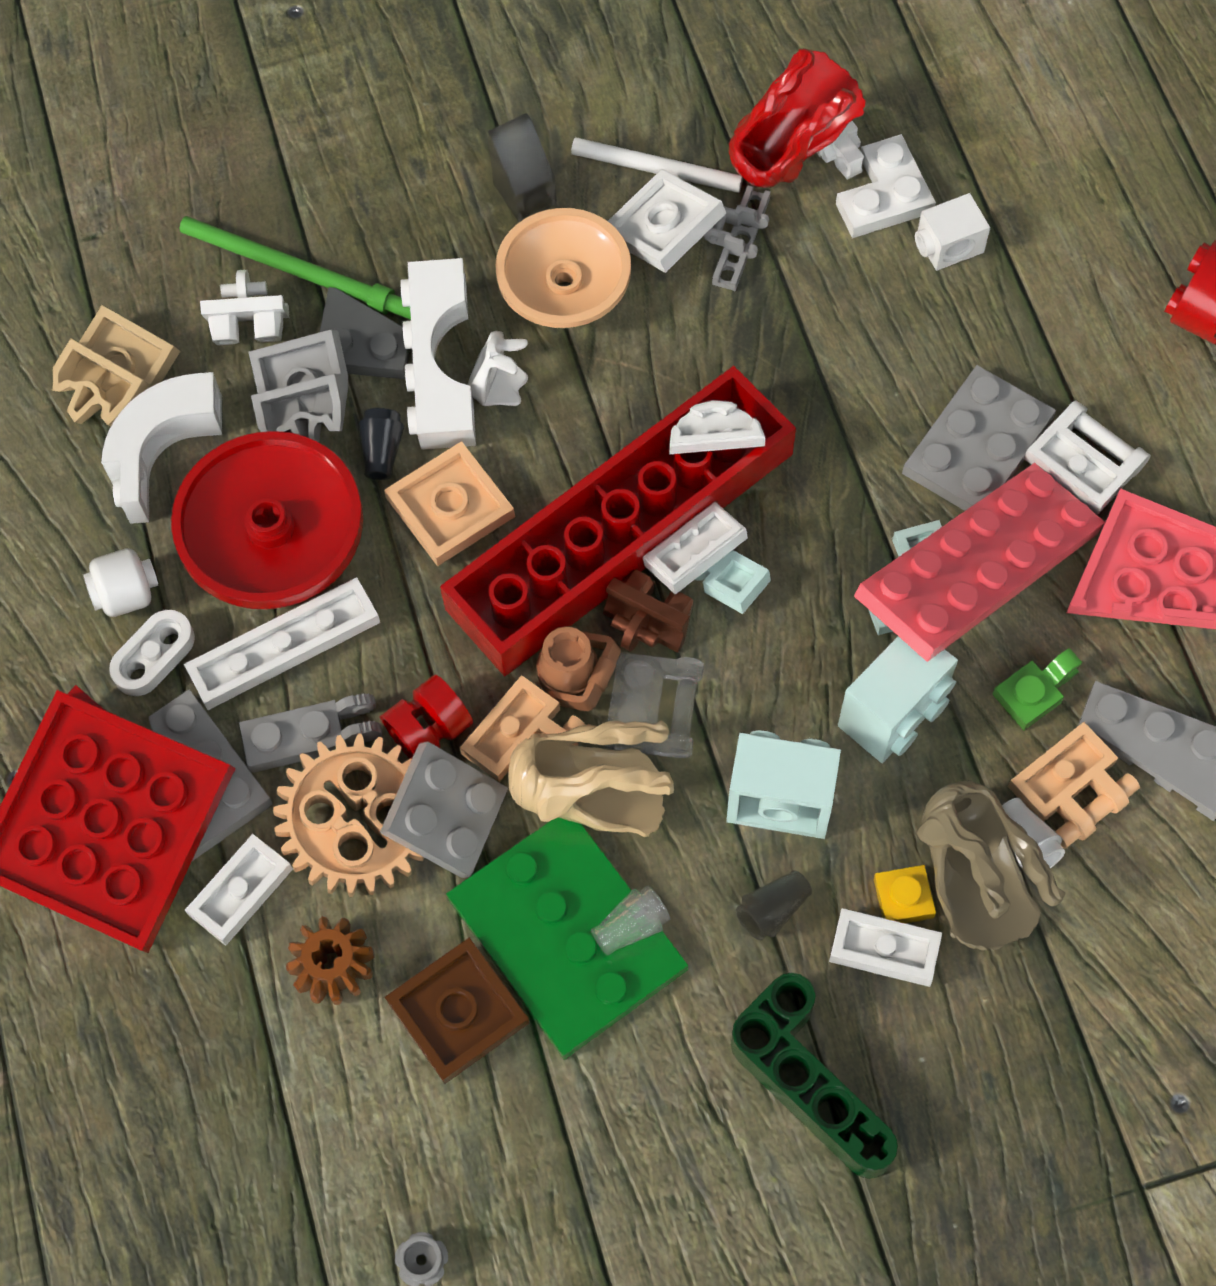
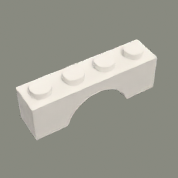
[401,258,476,450]

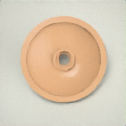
[495,208,631,328]

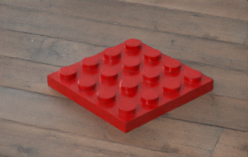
[0,690,236,953]

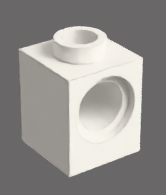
[915,193,990,271]

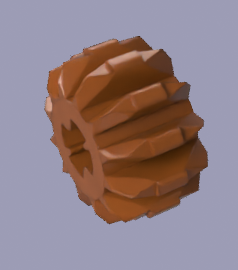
[286,916,375,1005]

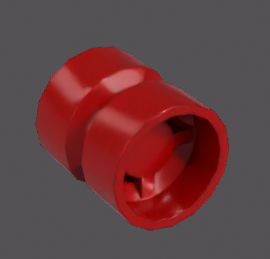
[380,674,473,759]

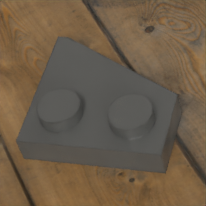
[319,287,410,379]

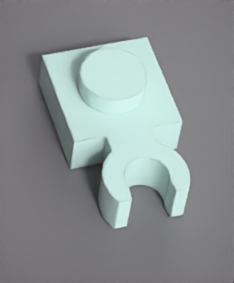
[695,550,771,614]

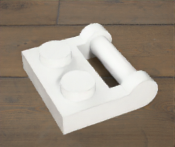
[1024,400,1151,514]

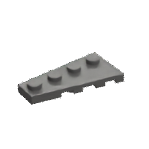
[1077,681,1216,821]

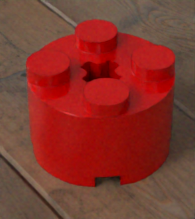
[1164,239,1216,345]

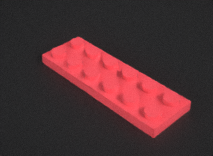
[854,463,1105,662]

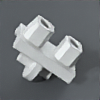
[200,270,289,345]

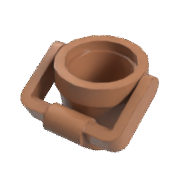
[536,627,621,711]

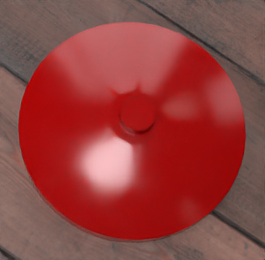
[171,431,363,609]

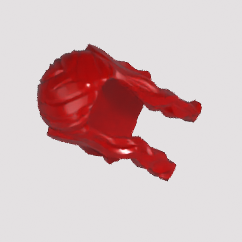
[729,48,866,188]

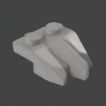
[249,329,348,442]

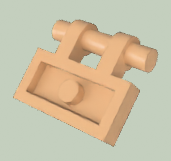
[460,675,586,782]
[1008,722,1140,849]

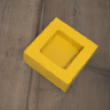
[874,865,936,924]

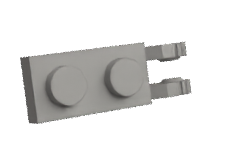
[239,693,382,773]

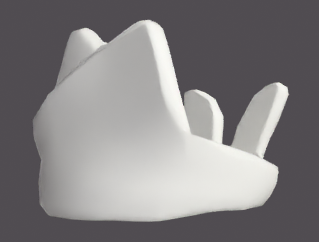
[467,331,528,406]

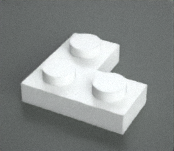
[836,134,936,238]

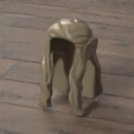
[917,780,1065,951]

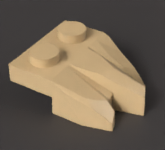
[52,305,180,426]

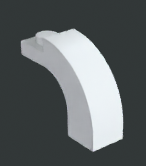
[101,372,222,524]

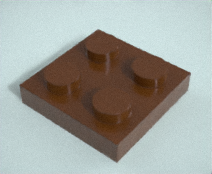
[385,937,530,1084]

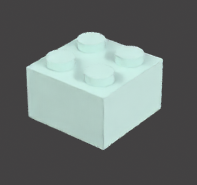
[838,636,958,763]
[726,730,841,839]

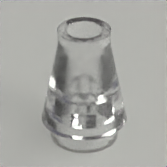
[591,885,671,956]

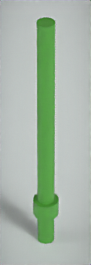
[180,216,411,320]

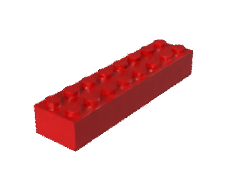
[440,365,796,677]

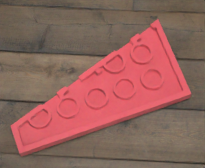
[1066,488,1216,629]

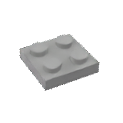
[380,741,508,878]

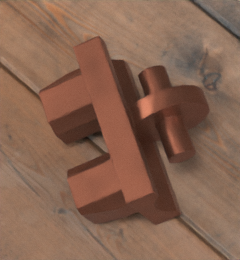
[603,569,693,653]

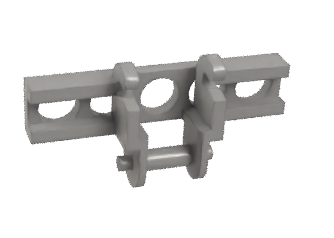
[704,185,771,291]

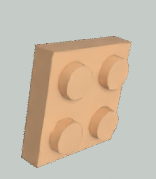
[384,441,515,566]

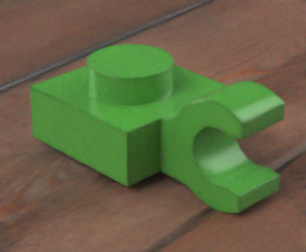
[992,648,1082,731]

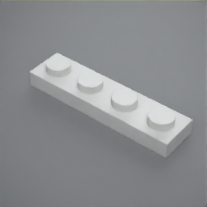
[184,577,381,710]

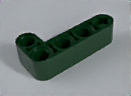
[730,973,898,1179]

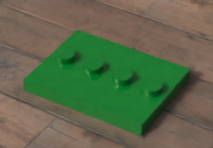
[446,817,688,1060]

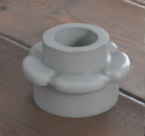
[395,1232,448,1286]

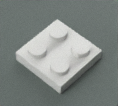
[608,169,726,273]

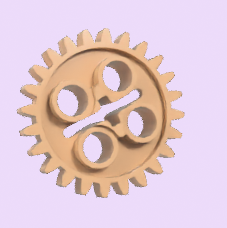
[273,733,424,897]

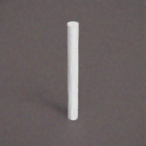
[571,137,743,193]

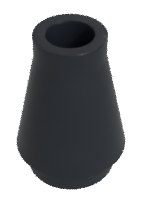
[358,408,405,480]

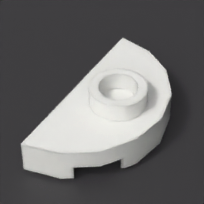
[669,400,765,454]

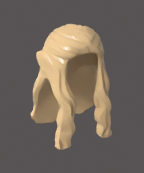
[508,720,674,837]

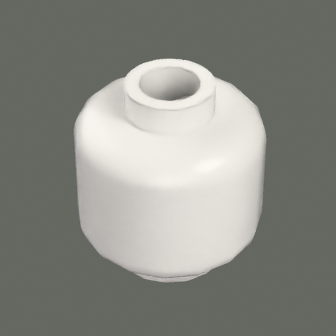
[83,548,158,617]

